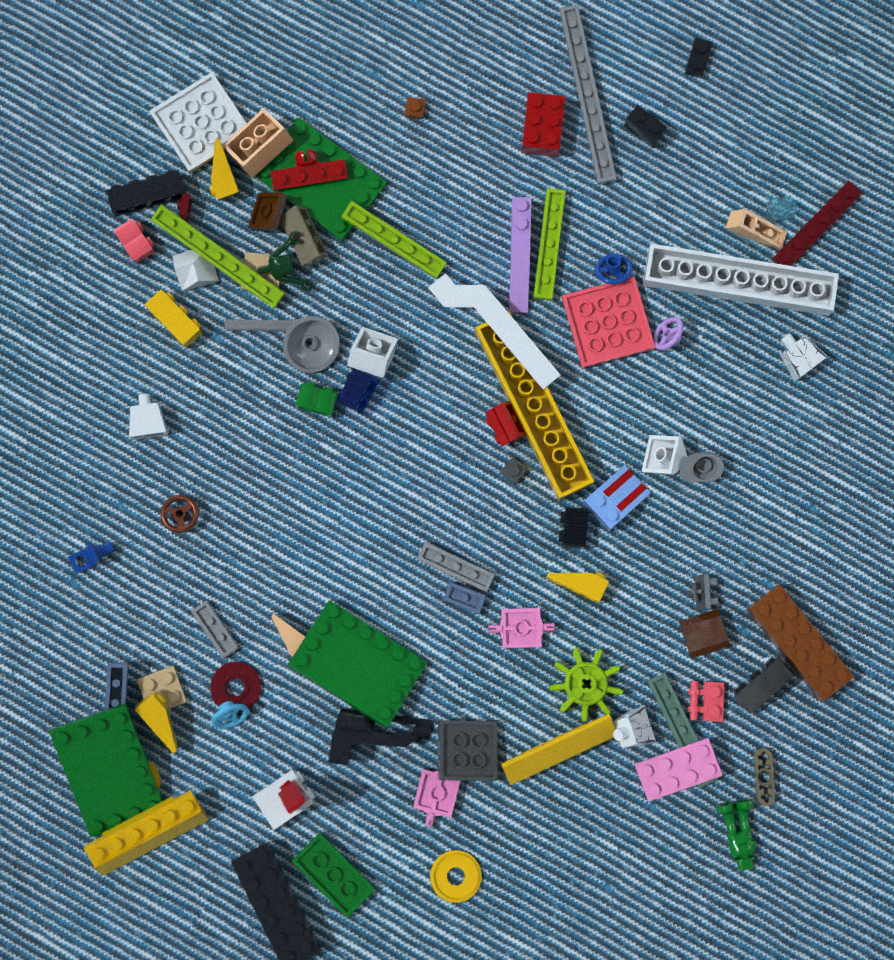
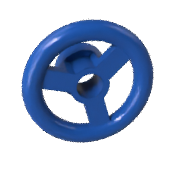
[595,254,633,285]

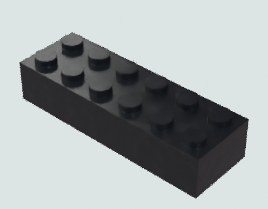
[231,841,322,960]

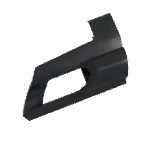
[329,708,433,765]

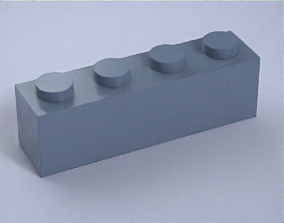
[105,663,129,710]

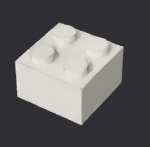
[347,327,398,378]

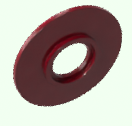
[210,662,261,713]

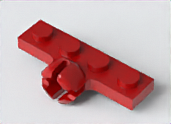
[270,149,348,190]

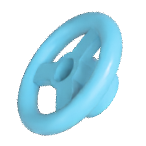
[211,701,249,729]

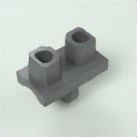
[687,574,718,610]

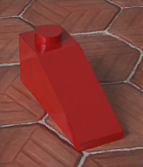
[278,780,310,814]

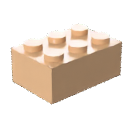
[223,108,293,178]

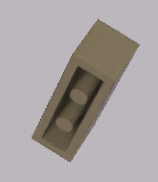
[280,205,328,267]

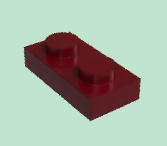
[177,193,192,223]

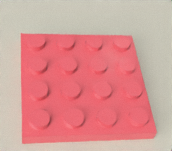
[561,276,655,368]

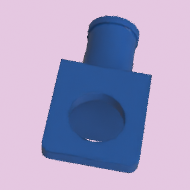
[68,541,114,574]

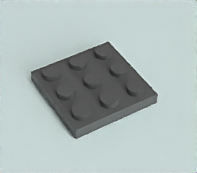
[438,720,498,781]

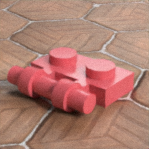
[688,681,724,722]

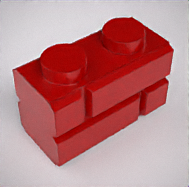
[485,401,526,447]

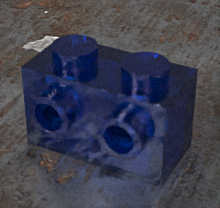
[337,368,379,415]

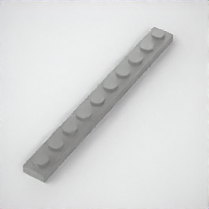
[559,5,617,185]

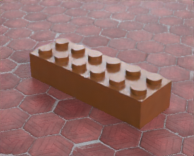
[746,584,854,701]

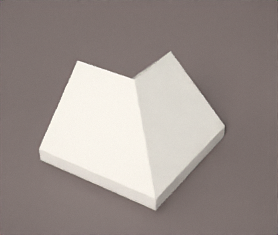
[173,250,219,292]
[641,435,688,475]

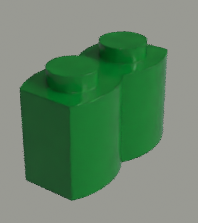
[295,382,339,418]

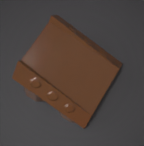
[679,609,730,658]

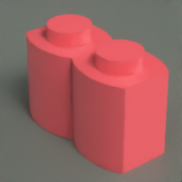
[113,218,155,264]

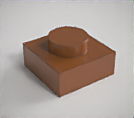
[405,97,426,120]

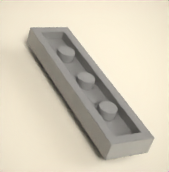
[417,542,495,593]

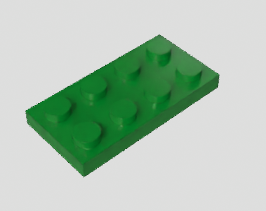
[292,832,375,918]

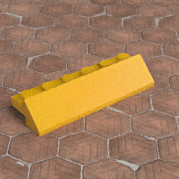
[501,714,615,785]
[84,790,209,876]

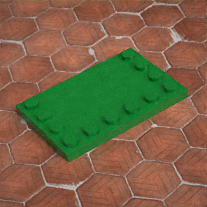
[254,117,387,242]
[287,600,428,729]
[49,703,163,838]

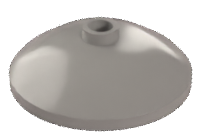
[283,316,340,373]

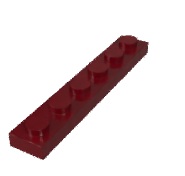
[772,181,862,266]

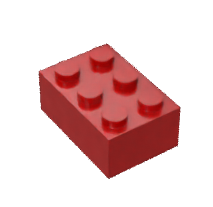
[521,92,565,157]

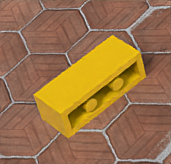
[144,289,203,348]

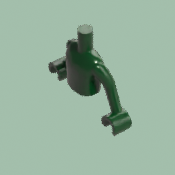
[258,231,312,291]

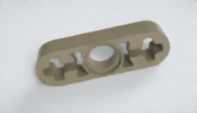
[753,748,775,806]

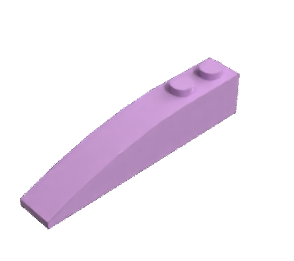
[509,197,531,313]

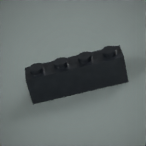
[106,170,186,217]

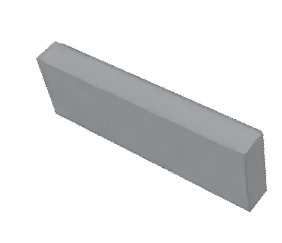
[191,600,240,659]

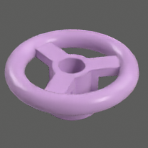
[653,317,684,350]

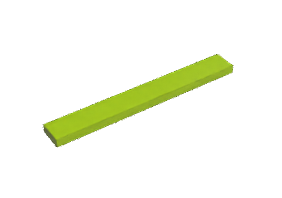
[150,204,286,309]

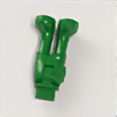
[716,799,756,871]

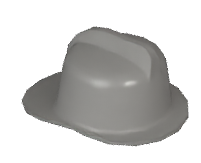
[679,452,724,482]

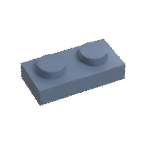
[443,582,486,614]

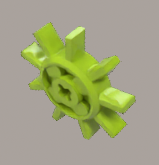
[549,648,623,721]

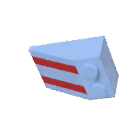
[583,465,651,531]

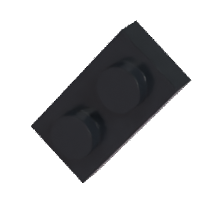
[684,37,713,79]

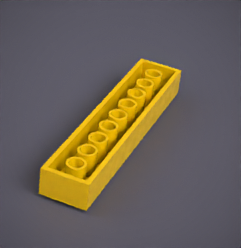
[475,311,594,501]

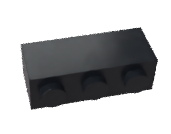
[734,656,794,714]

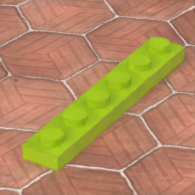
[533,188,566,301]
[341,201,447,279]

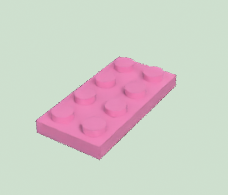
[634,737,723,802]

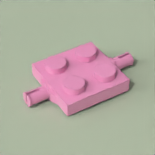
[488,608,555,648]
[413,769,460,827]

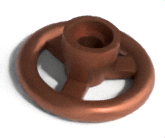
[160,495,199,533]

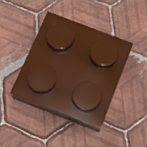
[248,192,287,231]

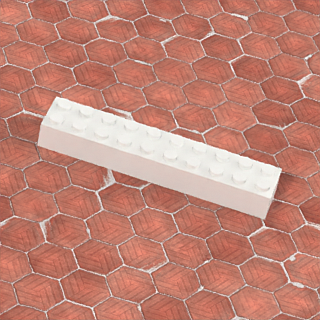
[643,244,839,316]

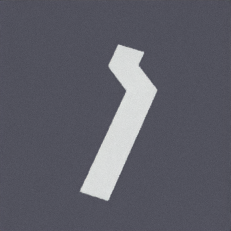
[428,273,560,389]

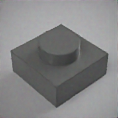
[500,458,527,485]

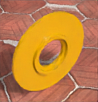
[430,850,481,903]

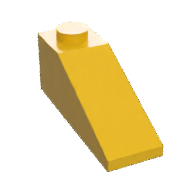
[209,138,239,200]
[546,572,609,603]
[135,690,178,754]

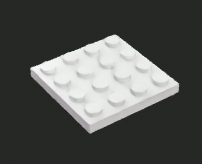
[149,72,247,173]

